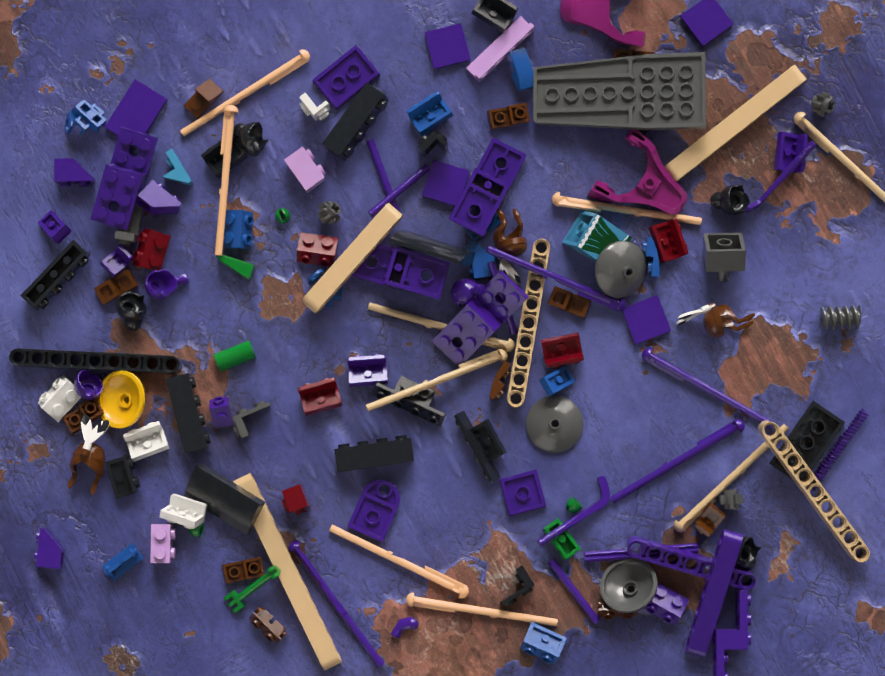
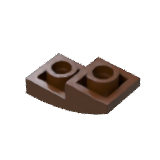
[487,103,530,130]
[490,361,511,401]
[62,399,104,435]
[222,557,265,584]

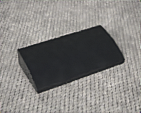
[390,230,475,267]
[769,401,845,482]
[184,463,265,535]

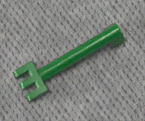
[224,565,281,614]

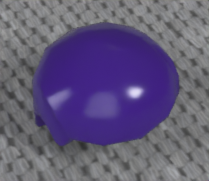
[74,369,103,400]

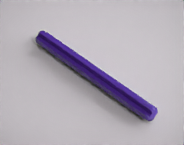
[584,543,699,562]

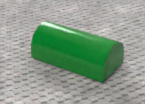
[214,340,256,372]
[542,518,581,561]

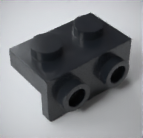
[471,0,518,33]
[418,131,448,158]
[201,136,249,179]
[105,455,141,499]

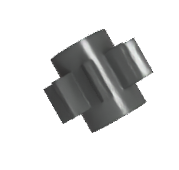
[811,91,835,117]
[318,200,341,225]
[719,489,743,509]

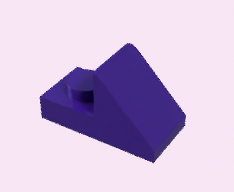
[38,209,71,243]

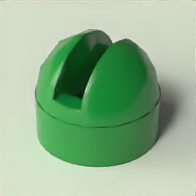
[275,208,291,224]
[566,497,583,513]
[188,523,204,538]

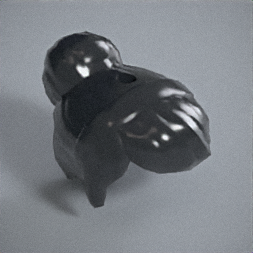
[233,122,269,157]
[710,185,750,215]
[116,291,147,331]
[735,536,761,570]

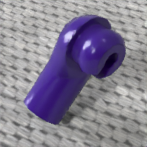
[391,617,419,639]

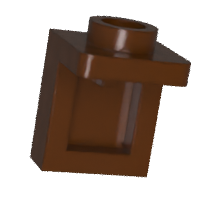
[694,503,726,537]

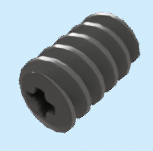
[820,305,861,331]

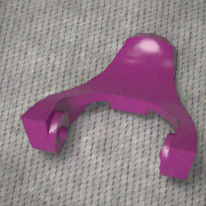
[560,0,646,47]
[587,129,687,215]

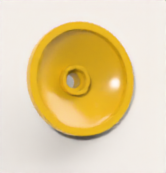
[97,371,145,428]

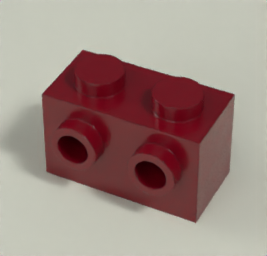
[281,484,310,515]

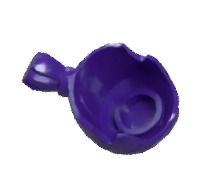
[144,269,189,299]
[451,278,486,307]

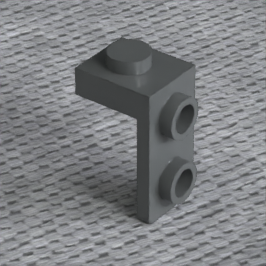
[115,205,143,246]
[233,400,271,439]

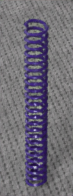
[812,409,869,491]

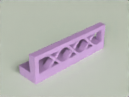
[466,16,534,83]

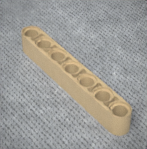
[301,203,403,314]

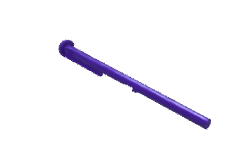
[486,246,626,311]
[642,348,775,429]
[611,419,745,503]
[288,541,385,668]

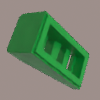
[216,254,255,281]

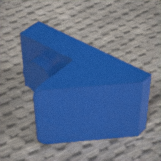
[539,365,576,397]

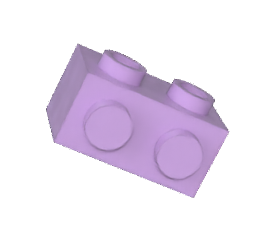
[284,146,326,193]
[150,524,176,563]

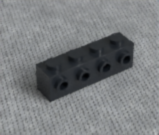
[322,82,389,161]
[20,240,90,310]
[166,373,211,454]
[334,435,414,472]

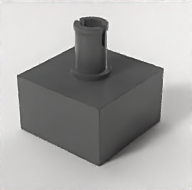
[703,233,746,282]

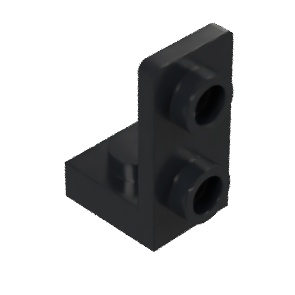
[500,565,535,607]

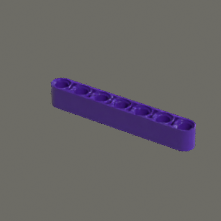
[685,529,743,657]
[626,536,756,590]

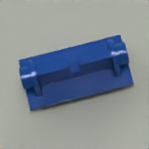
[102,543,144,582]

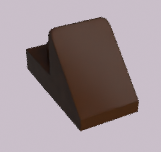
[183,79,224,119]

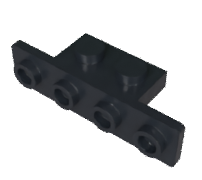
[372,376,446,426]
[454,411,507,483]

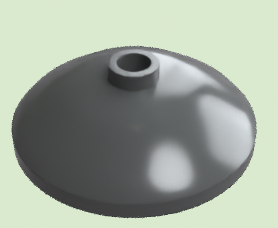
[595,241,647,298]
[526,395,583,453]
[600,558,658,613]

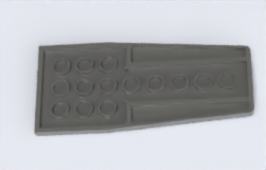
[533,52,706,130]

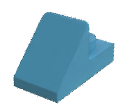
[162,149,194,185]

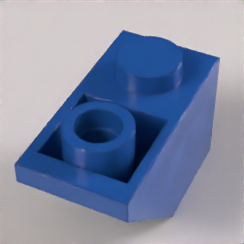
[466,240,495,280]

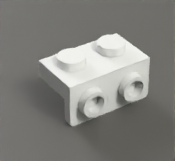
[299,93,331,121]
[38,375,81,422]
[123,421,170,462]
[160,494,207,529]

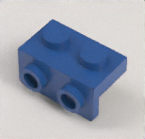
[406,91,453,136]
[223,210,254,250]

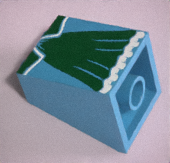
[562,210,632,263]

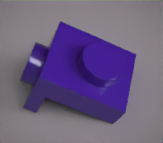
[100,244,133,278]
[209,396,233,429]

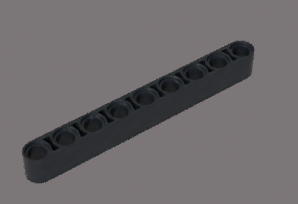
[9,348,182,374]

